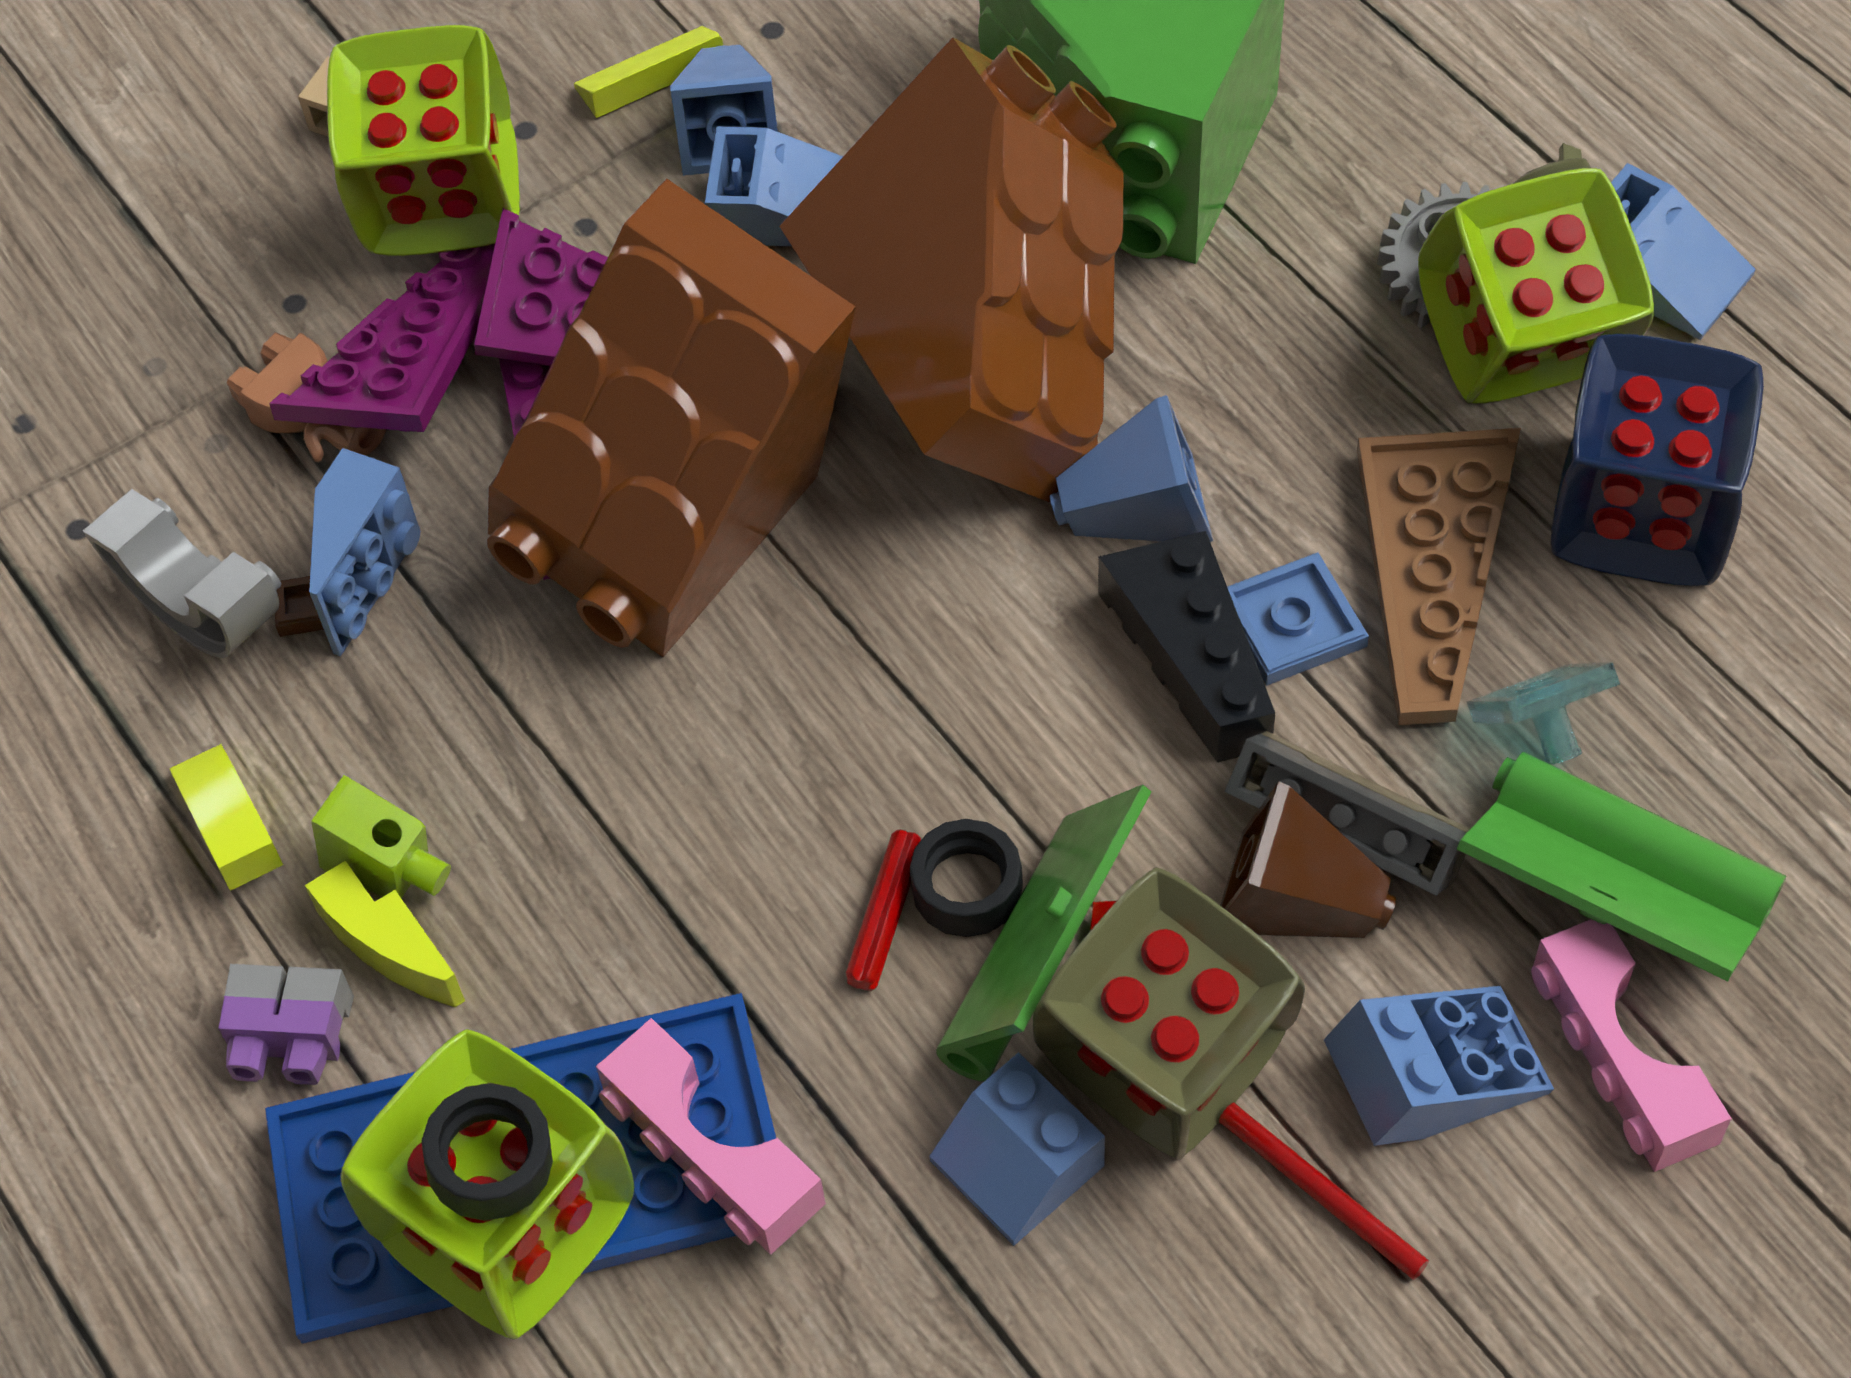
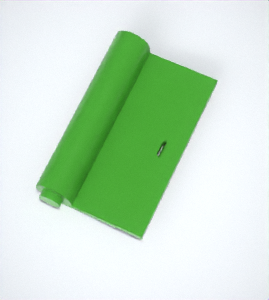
[1457,752,1787,982]
[936,784,1152,1081]

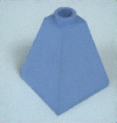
[670,45,778,176]
[1050,395,1213,542]

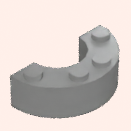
[83,489,281,658]

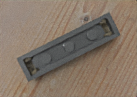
[1224,731,1470,895]

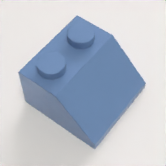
[929,1052,1105,1246]

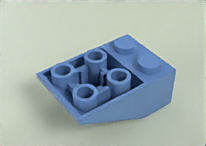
[705,126,843,246]
[1611,163,1756,340]
[309,448,421,656]
[1324,986,1554,1146]

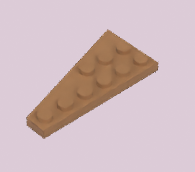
[1357,428,1521,725]

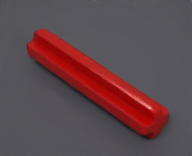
[846,829,921,991]

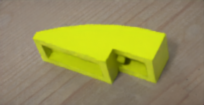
[169,744,283,891]
[305,860,465,1007]

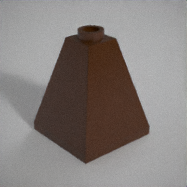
[1220,781,1396,938]

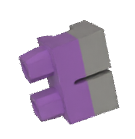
[218,964,354,1085]

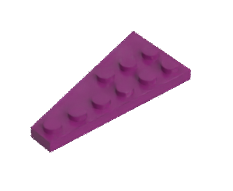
[474,208,608,366]
[269,244,495,432]

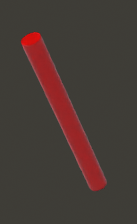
[1219,1102,1429,1280]

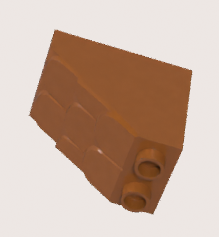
[779,37,1124,503]
[487,179,856,657]

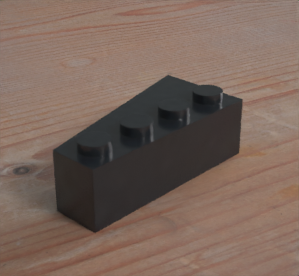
[1098,531,1275,763]

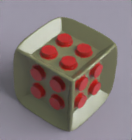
[1033,867,1305,1160]

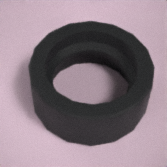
[910,819,1023,937]
[421,1083,553,1221]

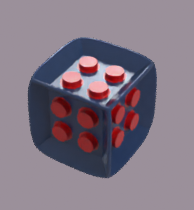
[1550,334,1764,586]

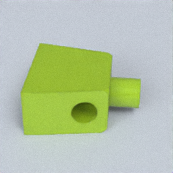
[311,775,451,899]

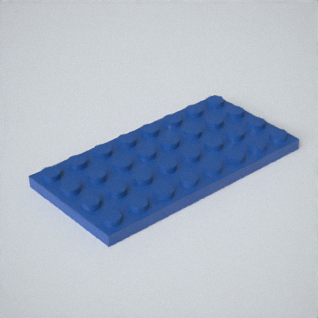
[265,993,776,1344]

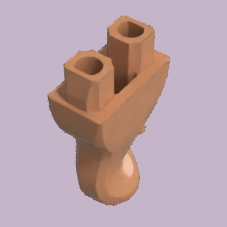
[227,332,387,462]

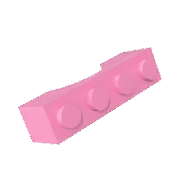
[1531,919,1732,1172]
[596,1018,826,1255]

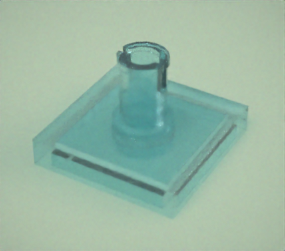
[1467,662,1620,764]

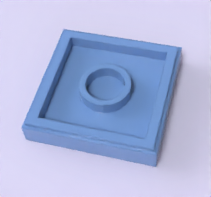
[1227,552,1369,686]

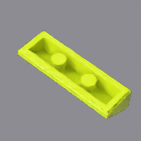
[574,26,723,118]

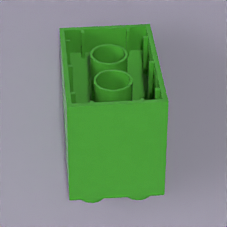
[978,0,1285,264]

